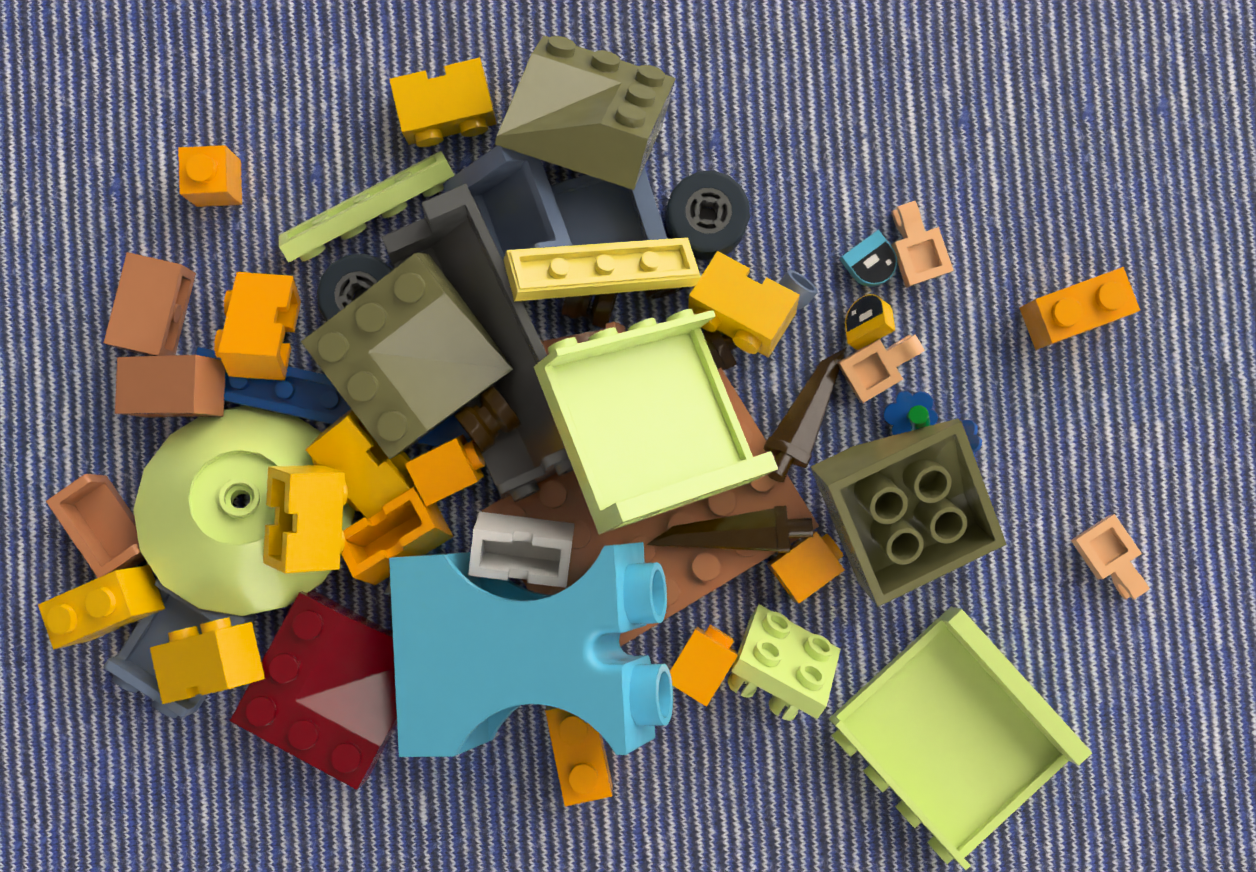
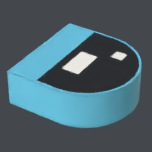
[839,229,897,287]

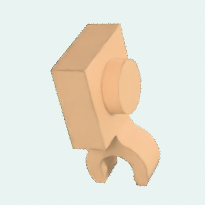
[891,201,954,288]
[837,334,925,403]
[1071,514,1150,600]

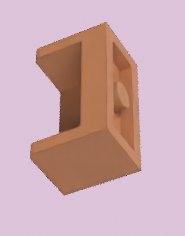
[104,252,196,356]
[115,355,225,418]
[46,474,146,578]

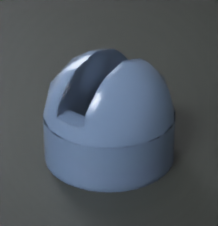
[779,270,818,310]

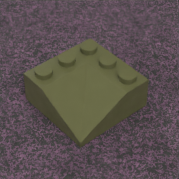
[495,35,676,190]
[301,253,514,459]
[810,418,1007,607]

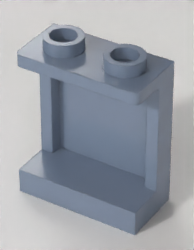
[443,145,573,262]
[550,167,667,245]
[103,579,257,718]

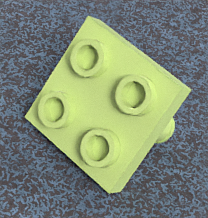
[728,604,841,721]

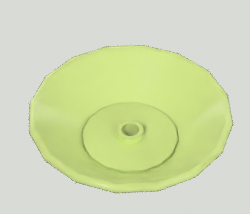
[133,406,355,616]

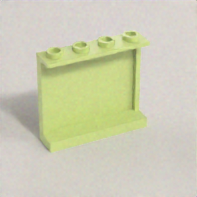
[534,309,778,535]
[829,607,1092,870]

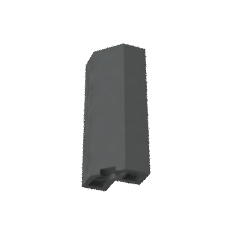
[381,184,573,502]

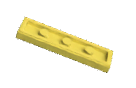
[503,237,701,302]

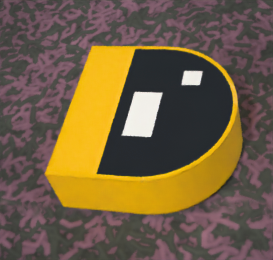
[845,294,895,350]

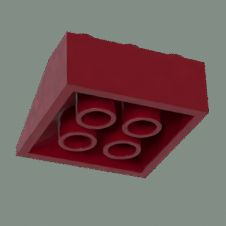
[230,590,397,790]

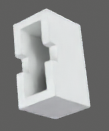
[468,512,574,588]

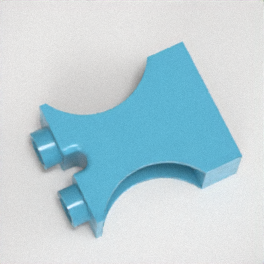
[389,542,673,757]

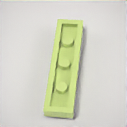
[279,151,455,263]

